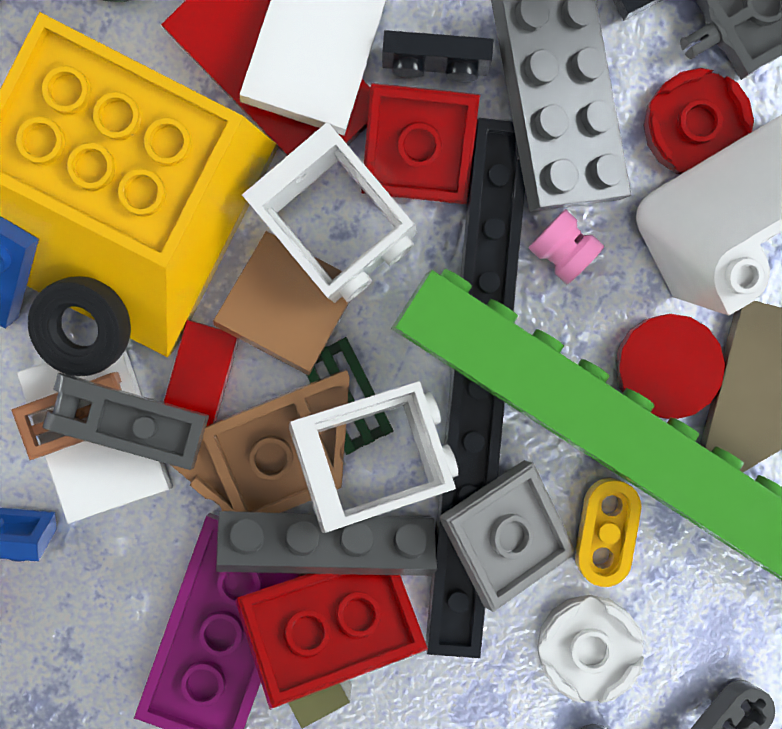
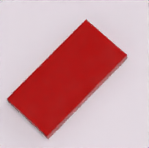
[161,0,371,156]

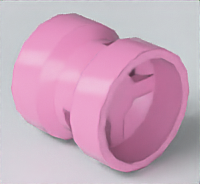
[528,209,604,285]

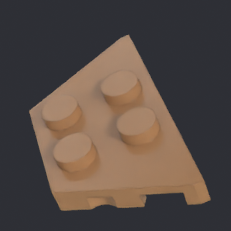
[163,369,350,513]

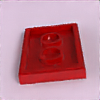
[235,573,428,710]

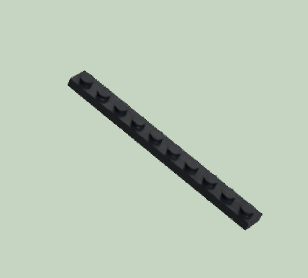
[426,118,525,658]

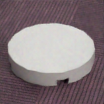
[537,595,644,703]

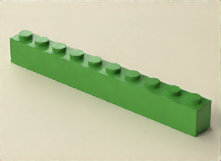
[391,269,782,581]

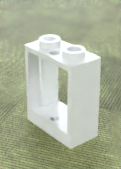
[242,122,417,303]
[289,381,458,533]

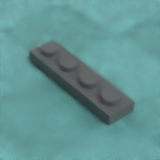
[216,511,437,576]

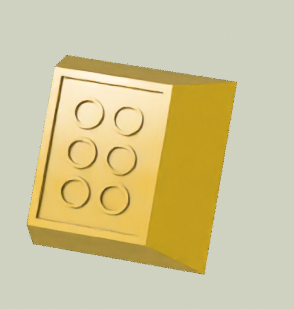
[0,12,278,357]

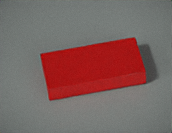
[164,320,239,426]

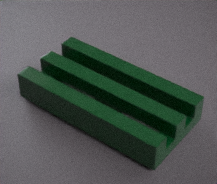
[306,337,394,455]

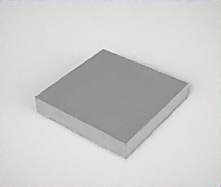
[439,460,576,612]

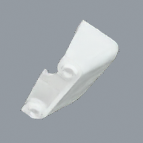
[636,114,782,316]

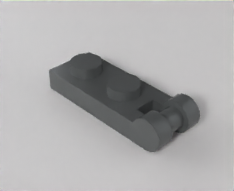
[42,373,209,470]

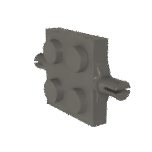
[680,0,782,80]

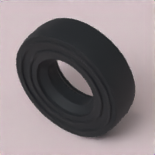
[28,277,131,376]

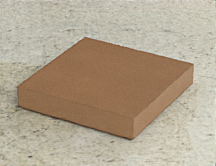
[213,231,351,376]

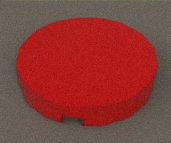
[643,68,754,174]
[616,314,725,419]

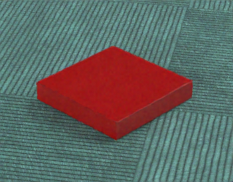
[361,83,480,204]

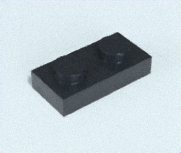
[382,30,494,82]

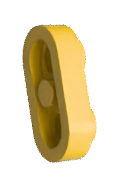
[575,478,641,587]

